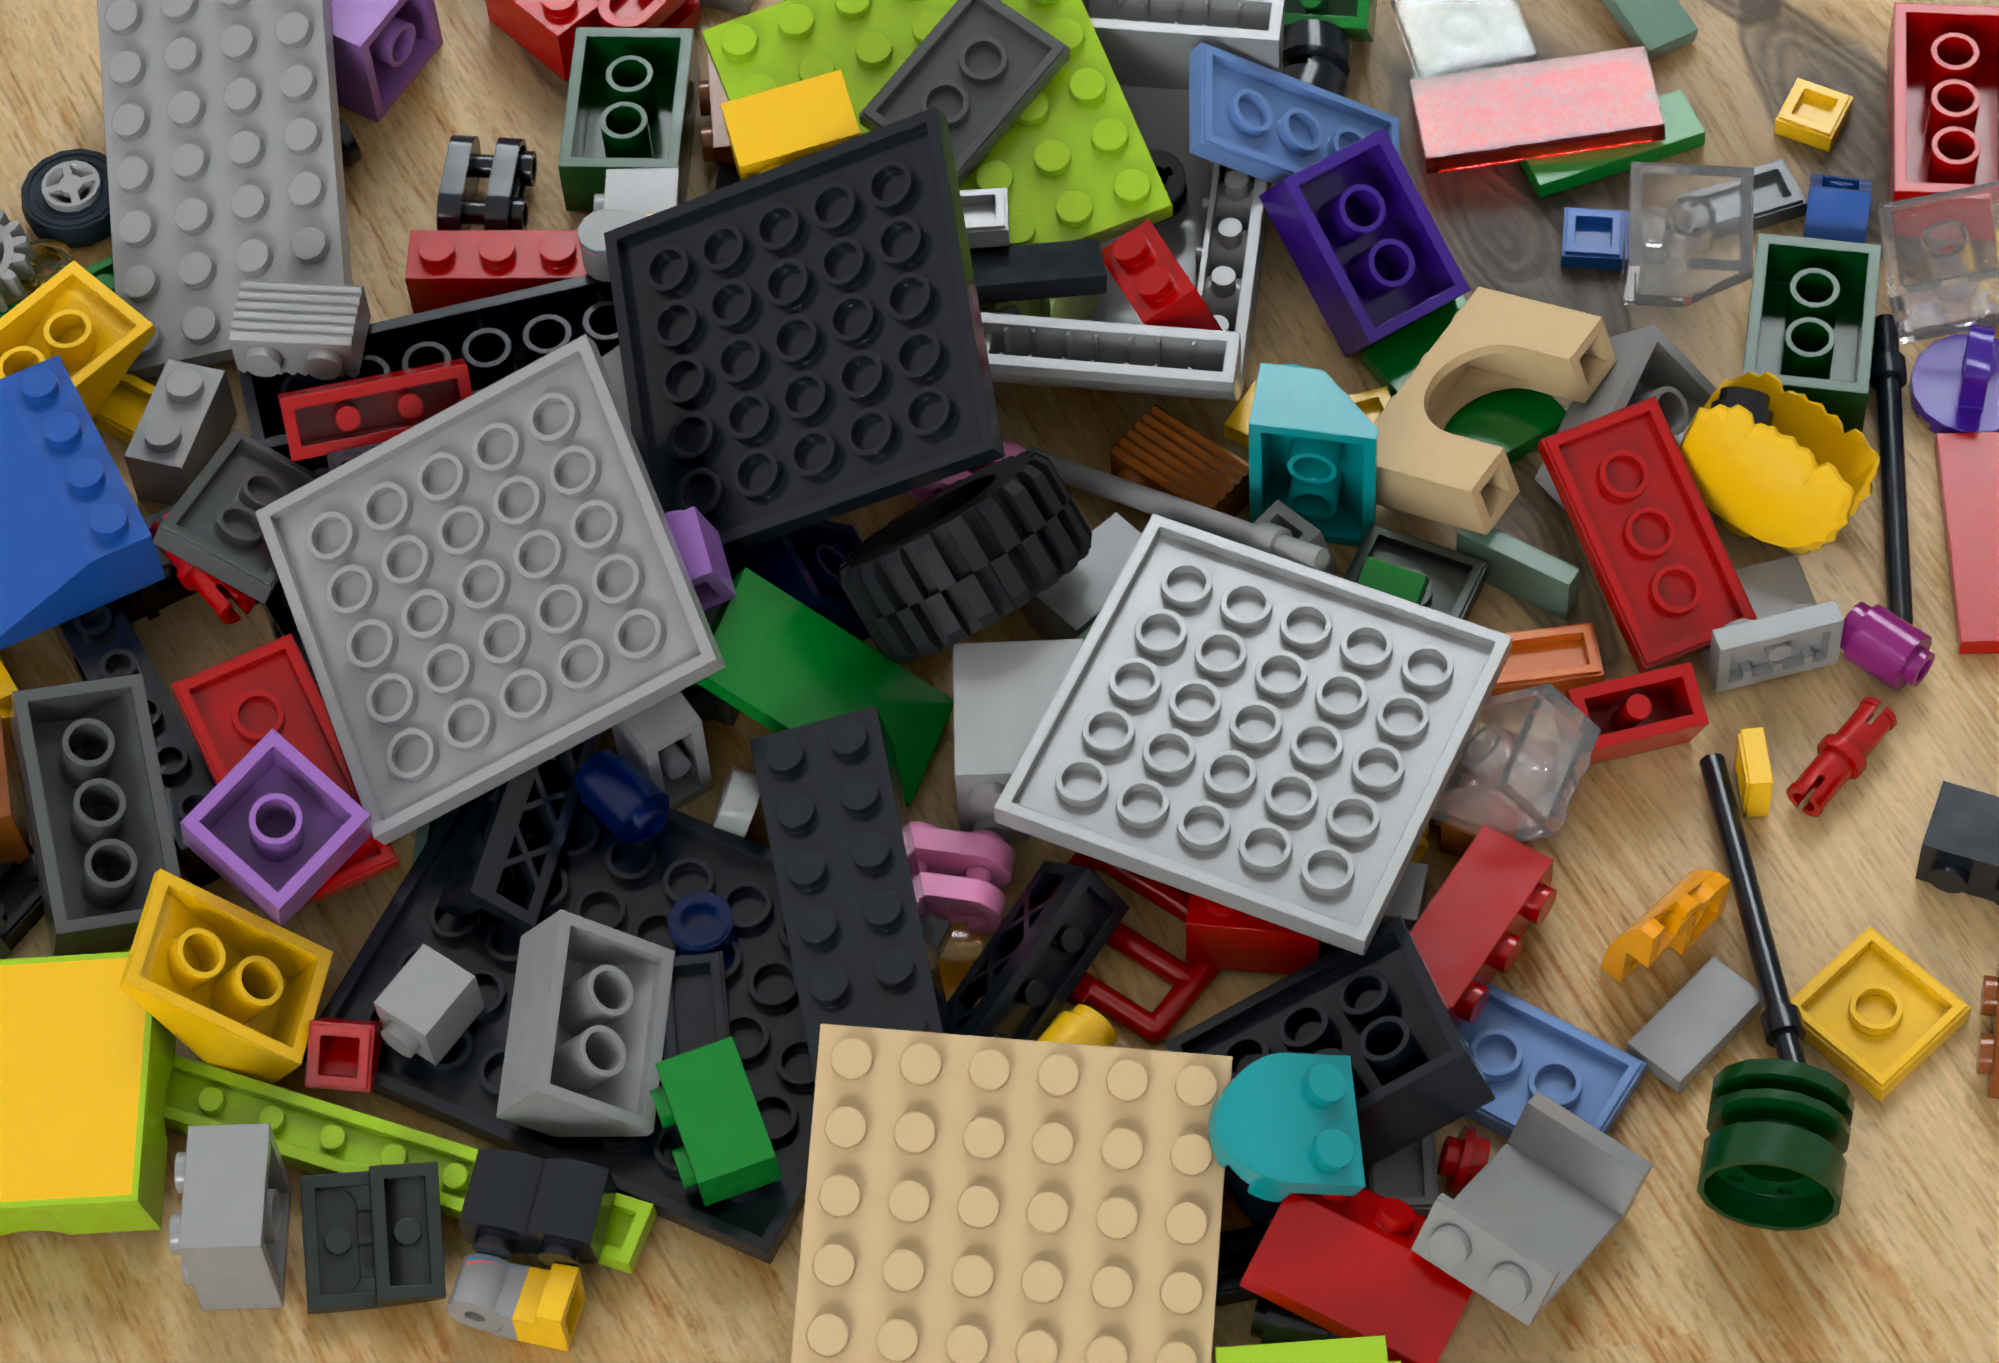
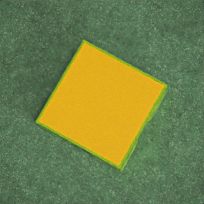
[0,951,176,1236]

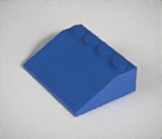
[0,355,166,650]

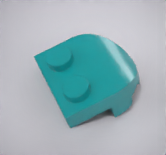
[1208,1052,1366,1203]

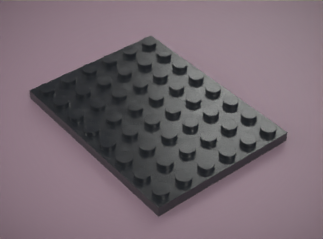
[303,759,953,1265]

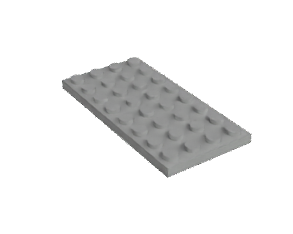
[97,0,353,380]

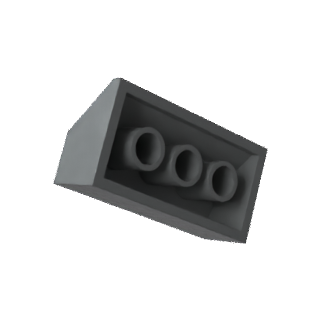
[10,673,181,956]

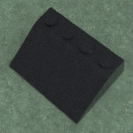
[1164,915,1496,1226]

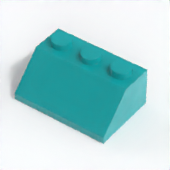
[1248,362,1378,547]

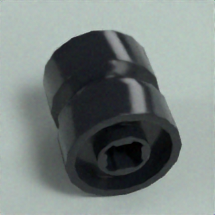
[1282,19,1353,98]

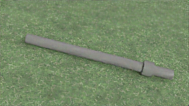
[1025,446,1330,571]

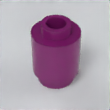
[1840,602,1935,691]

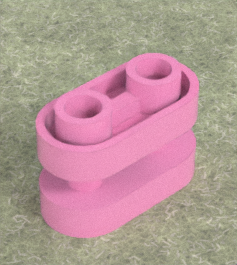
[909,821,1016,935]

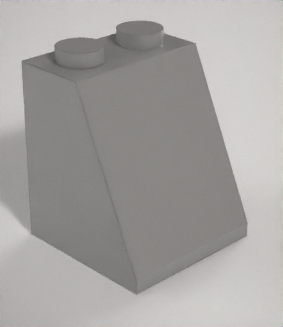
[953,638,1083,843]

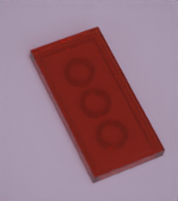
[1409,46,1665,174]

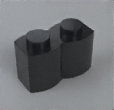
[458,1148,617,1267]

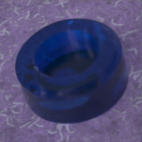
[667,892,736,955]

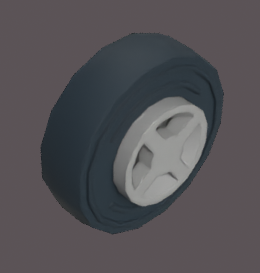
[21,148,111,249]

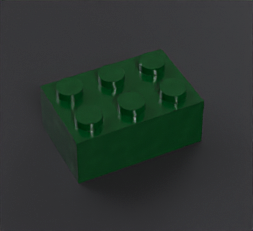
[558,27,700,211]
[1742,233,1882,433]

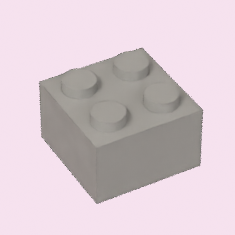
[169,1123,292,1310]

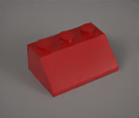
[1239,1188,1476,1363]

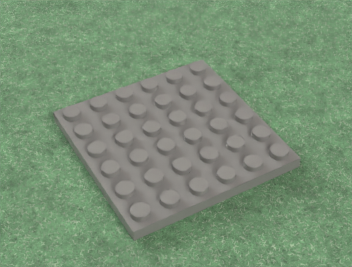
[255,334,726,845]
[994,513,1513,956]

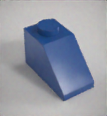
[1803,173,1872,243]

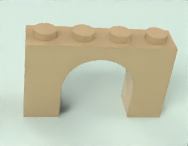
[1373,287,1617,535]

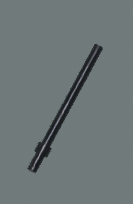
[1870,314,1913,625]
[1699,753,1807,1064]

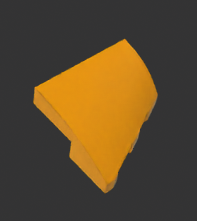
[1600,869,1731,984]

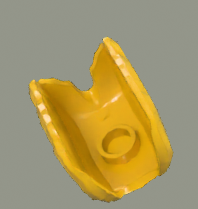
[1679,371,1880,555]

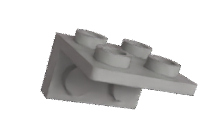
[1699,556,1844,693]

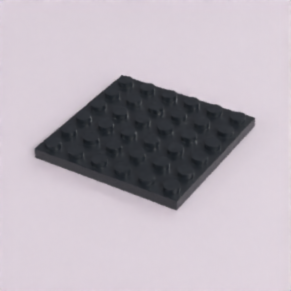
[604,107,1005,556]

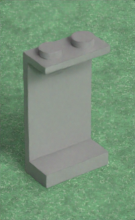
[1411,1091,1653,1326]

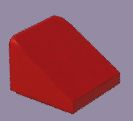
[305,1017,383,1093]

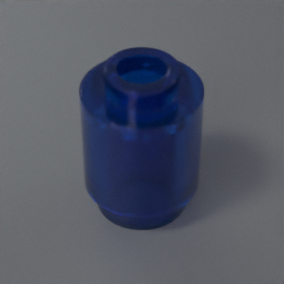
[575,750,670,844]

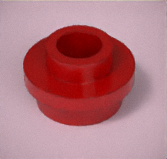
[1437,1126,1490,1194]

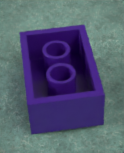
[1259,127,1471,358]

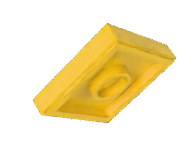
[1790,926,1972,1102]

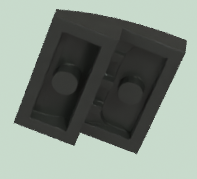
[300,1162,446,1314]

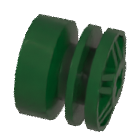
[1697,1058,1855,1231]

